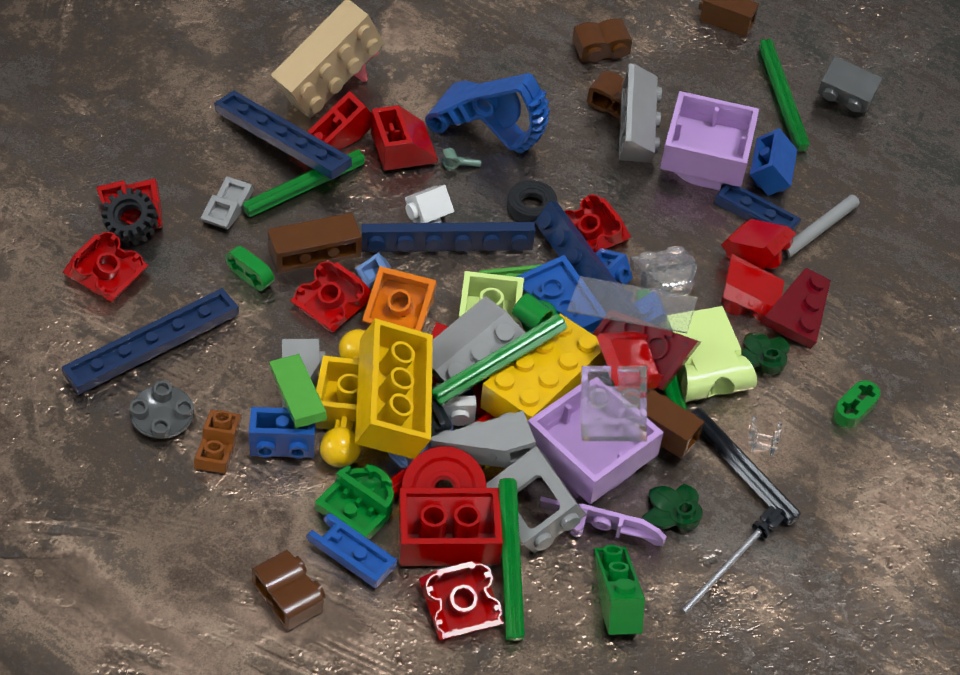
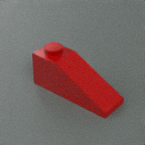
[307,91,371,166]

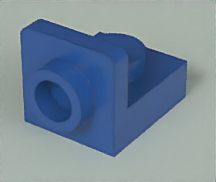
[595,248,633,288]

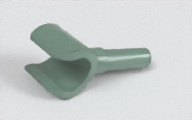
[441,148,481,170]

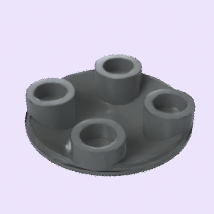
[129,380,194,439]

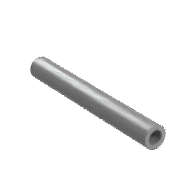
[782,195,860,259]

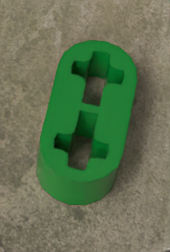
[225,245,275,291]
[833,380,880,428]

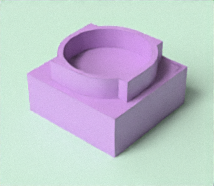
[660,91,759,191]
[528,373,664,504]

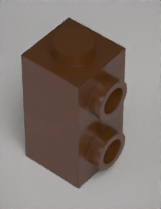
[698,0,759,37]
[633,389,704,459]

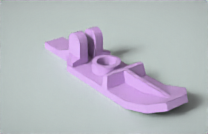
[539,496,666,546]

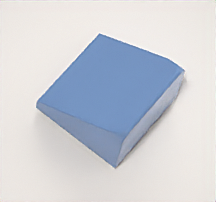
[355,252,392,290]

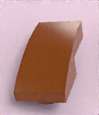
[194,409,242,474]

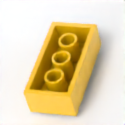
[481,314,606,421]
[355,318,433,459]

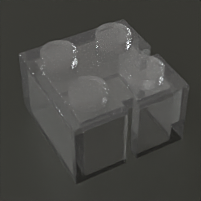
[580,366,647,442]

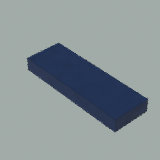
[714,184,801,231]

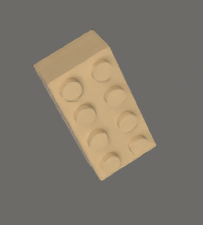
[271,0,384,119]

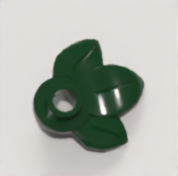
[741,332,790,375]
[642,484,703,531]

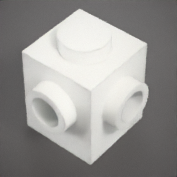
[405,185,454,223]

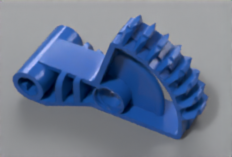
[425,73,550,154]

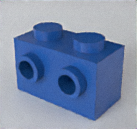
[750,128,797,196]
[249,407,316,459]

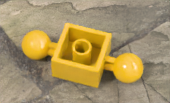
[316,329,365,468]

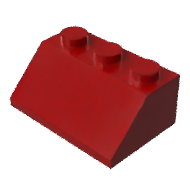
[399,488,503,566]

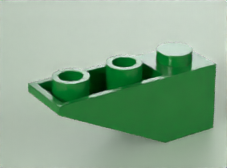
[593,545,645,635]

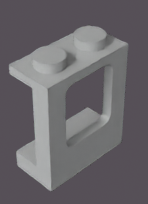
[487,446,587,554]

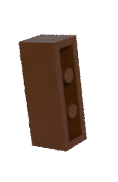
[268,213,362,274]

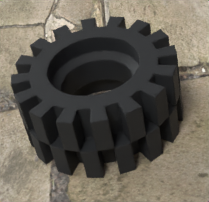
[101,188,159,245]

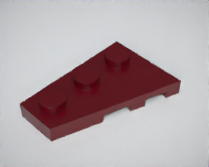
[759,268,831,349]
[593,310,701,390]

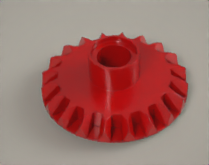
[402,446,487,488]

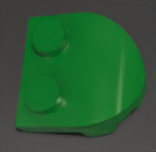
[315,464,394,540]

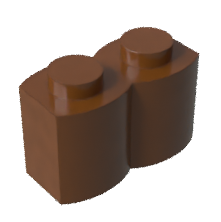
[572,18,632,62]
[586,71,624,120]
[252,550,325,631]

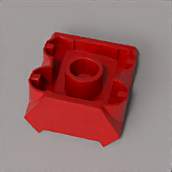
[564,194,632,252]
[721,219,796,270]
[62,232,149,302]
[721,254,784,321]
[290,261,371,332]
[597,332,664,396]
[419,561,504,640]

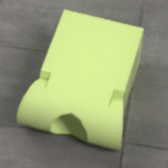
[663,306,757,402]

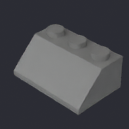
[619,63,662,163]
[432,296,525,396]

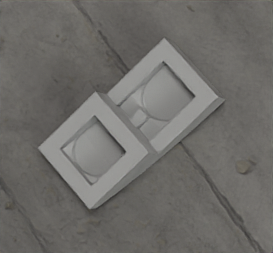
[201,176,254,229]

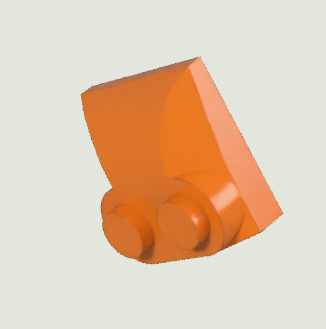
[362,266,437,332]

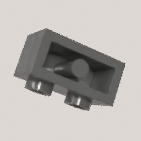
[818,56,883,115]

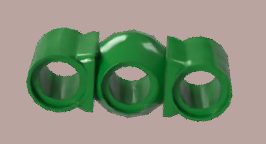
[512,293,558,332]

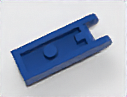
[306,513,397,589]

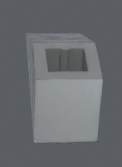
[431,411,536,468]

